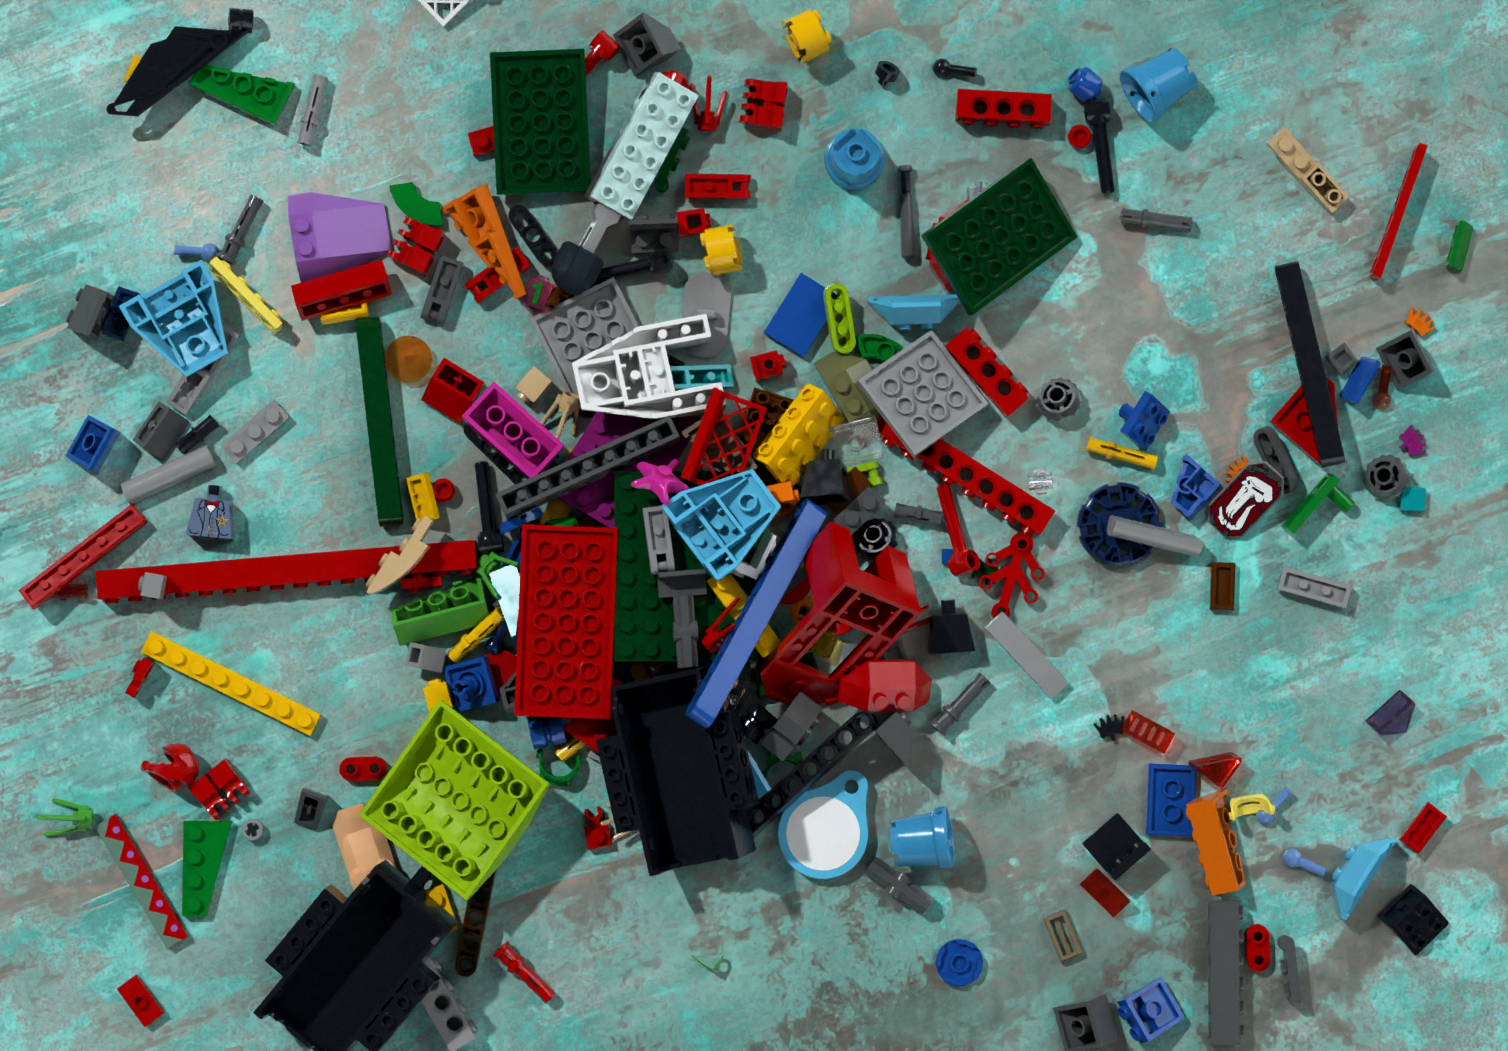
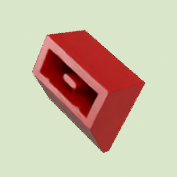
[421,358,486,424]

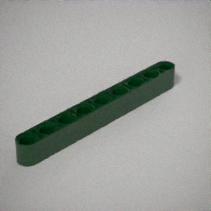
[355,316,404,527]

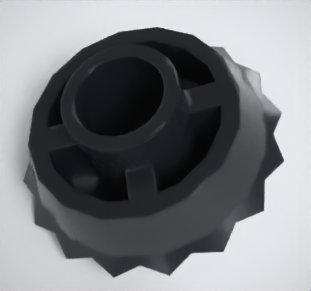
[854,518,899,561]

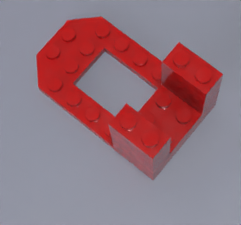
[759,521,921,706]

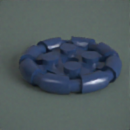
[1077,482,1162,567]

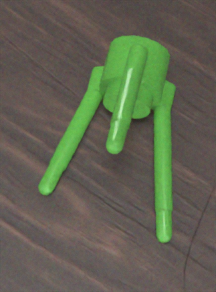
[476,552,519,597]
[36,798,94,837]

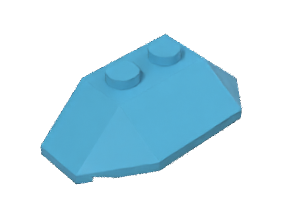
[867,294,960,331]
[1331,837,1397,921]

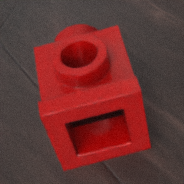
[676,208,712,238]
[750,350,787,382]

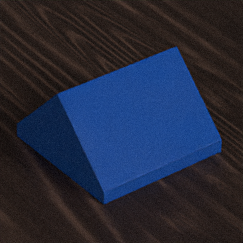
[66,415,121,473]

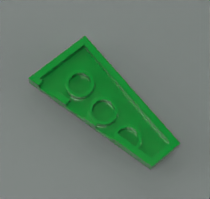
[189,65,295,126]
[182,821,232,916]

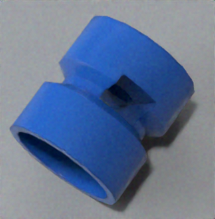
[528,717,567,750]

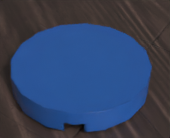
[498,507,544,535]
[935,939,983,987]

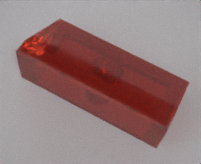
[1079,867,1131,918]

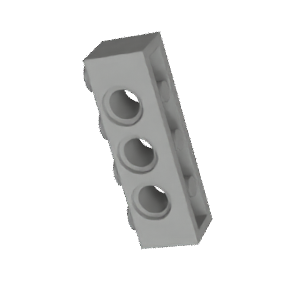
[421,956,478,1051]

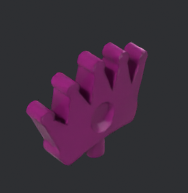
[1399,425,1427,456]

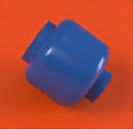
[1067,67,1103,102]

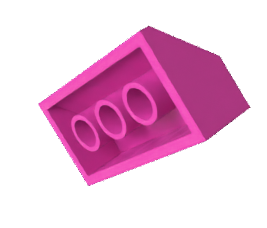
[462,382,564,479]

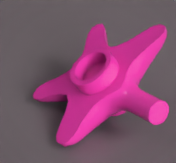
[631,459,690,505]

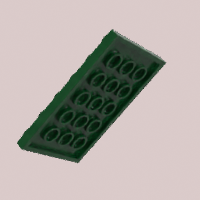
[490,49,591,195]
[921,157,1078,315]

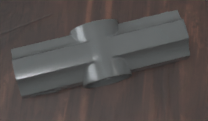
[672,595,698,669]
[864,856,934,914]

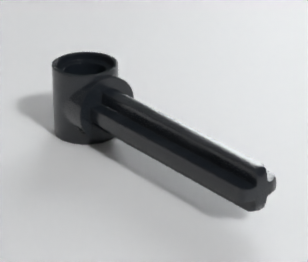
[1084,100,1115,194]
[593,249,673,285]
[475,461,504,555]

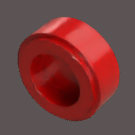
[1067,125,1092,149]

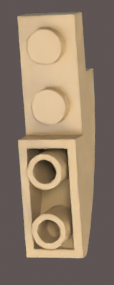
[1266,127,1349,213]
[366,515,434,595]

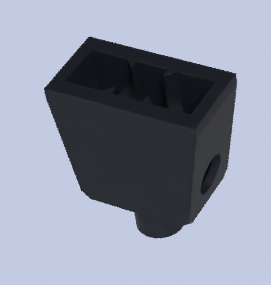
[800,448,851,505]
[928,599,975,654]

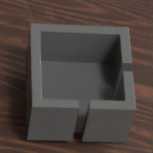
[760,691,823,761]

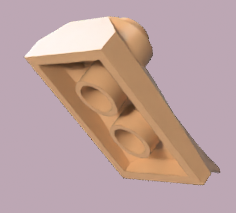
[333,802,398,890]

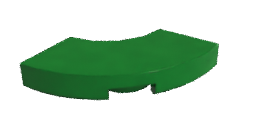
[389,182,443,226]
[855,334,904,362]

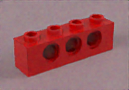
[955,89,1052,129]
[945,327,1029,418]

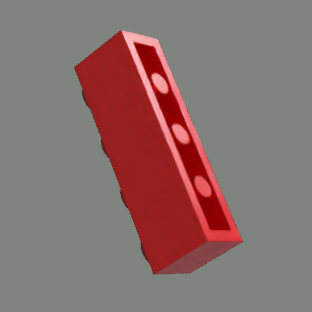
[291,259,392,321]

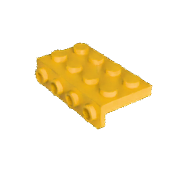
[753,384,845,487]

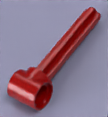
[585,30,621,76]
[937,484,980,577]

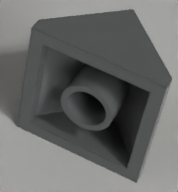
[1376,329,1435,390]

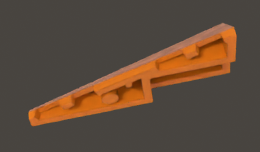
[441,184,526,299]

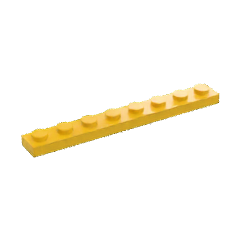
[141,631,321,736]

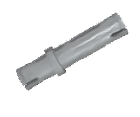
[297,74,328,146]

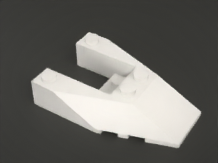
[572,314,726,419]

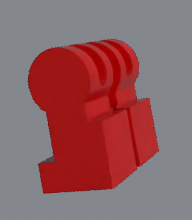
[739,79,788,131]
[386,217,446,276]
[188,758,251,820]

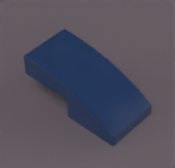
[101,286,141,342]

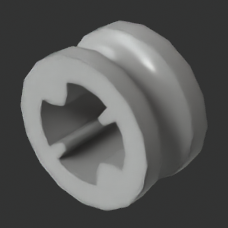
[242,819,263,840]

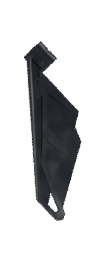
[106,8,254,117]

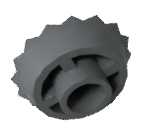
[1036,378,1082,422]
[1364,455,1409,500]

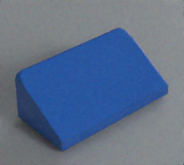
[1340,357,1380,405]

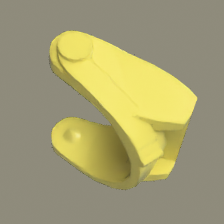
[1228,794,1275,822]

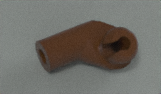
[545,287,574,310]

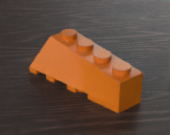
[1186,788,1246,896]

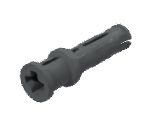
[215,194,264,265]
[929,672,990,736]

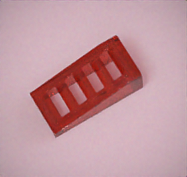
[1120,710,1175,754]

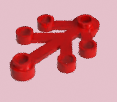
[978,532,1045,619]

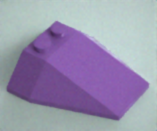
[288,192,392,282]

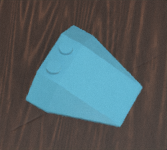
[119,259,228,377]
[661,469,781,582]

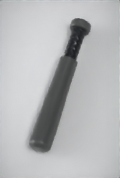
[898,165,916,259]

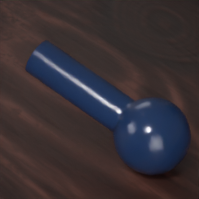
[485,621,508,655]

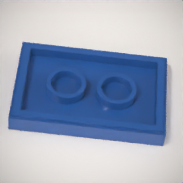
[764,273,837,358]
[1146,763,1197,837]

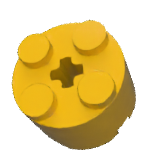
[782,9,832,64]
[700,224,743,276]

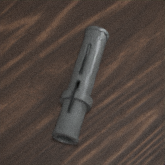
[1120,208,1192,232]

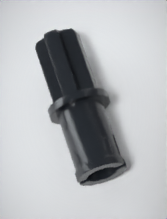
[175,415,219,454]

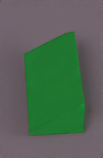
[1445,220,1473,272]

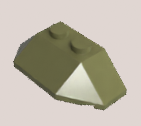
[813,352,884,445]

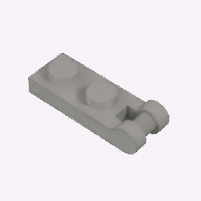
[642,506,675,575]

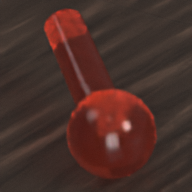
[1372,365,1392,410]

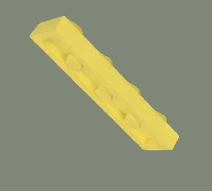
[208,256,282,335]

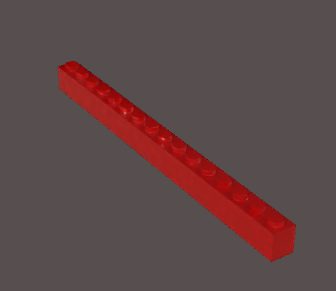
[95,540,478,604]

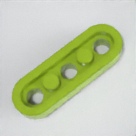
[823,283,856,354]

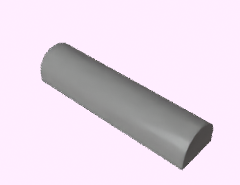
[121,445,217,505]
[1107,515,1204,557]

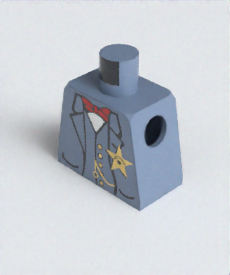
[186,485,234,540]

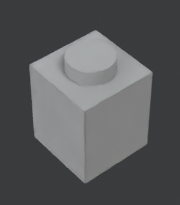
[405,642,446,673]

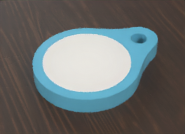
[778,770,868,879]

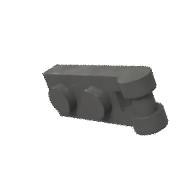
[420,255,464,325]
[1277,935,1301,1003]

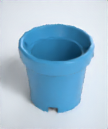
[1120,48,1197,123]
[824,128,886,190]
[889,806,955,868]

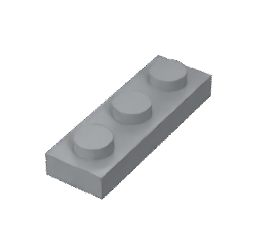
[221,400,290,464]
[1277,566,1352,609]

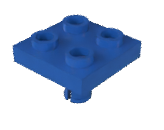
[1119,391,1170,452]
[443,655,500,712]

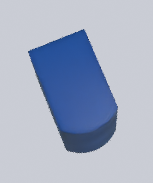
[941,549,953,564]

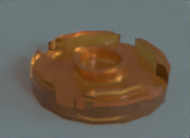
[385,335,433,383]

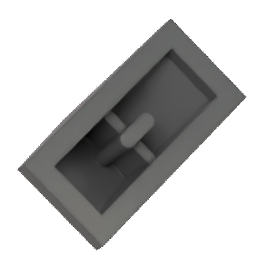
[294,788,329,830]

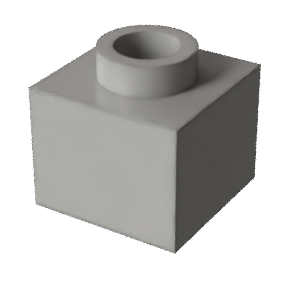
[138,572,167,600]

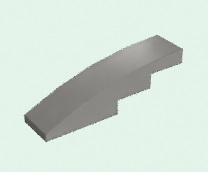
[166,322,241,415]
[985,612,1069,699]

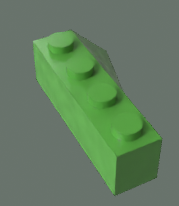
[390,573,490,646]

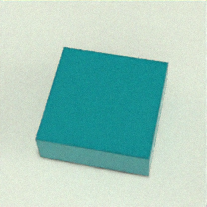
[1399,486,1426,512]

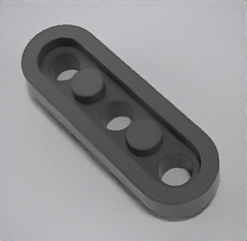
[1253,426,1299,494]

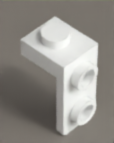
[730,530,776,579]

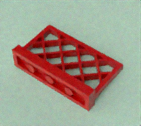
[680,388,767,485]

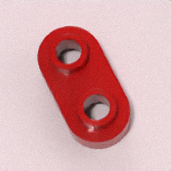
[339,756,388,781]
[1244,924,1270,972]

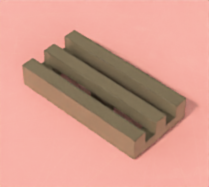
[1043,909,1083,962]

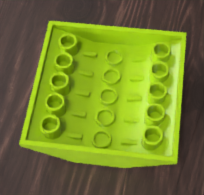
[359,699,550,901]

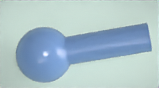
[174,243,219,262]
[1256,786,1293,825]
[1283,849,1327,877]

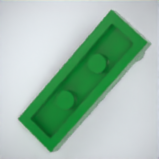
[1281,473,1355,534]

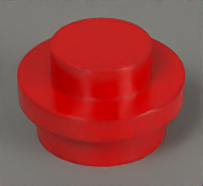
[432,478,455,502]

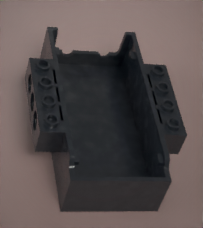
[596,664,759,876]
[253,860,458,1051]

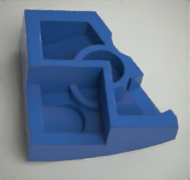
[1171,454,1222,521]

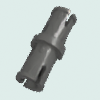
[894,503,943,526]

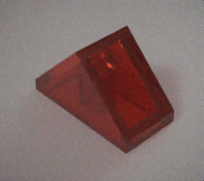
[1188,752,1242,789]

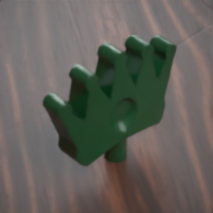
[971,558,998,585]

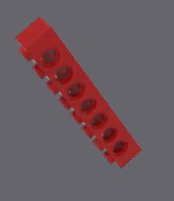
[879,423,1055,537]

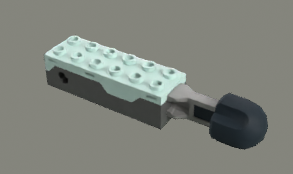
[551,70,699,294]

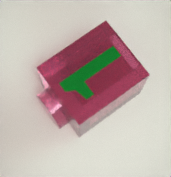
[521,274,553,312]

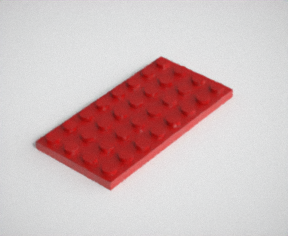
[514,524,618,719]

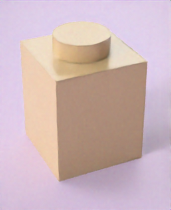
[516,366,553,404]

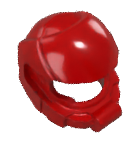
[140,743,199,792]

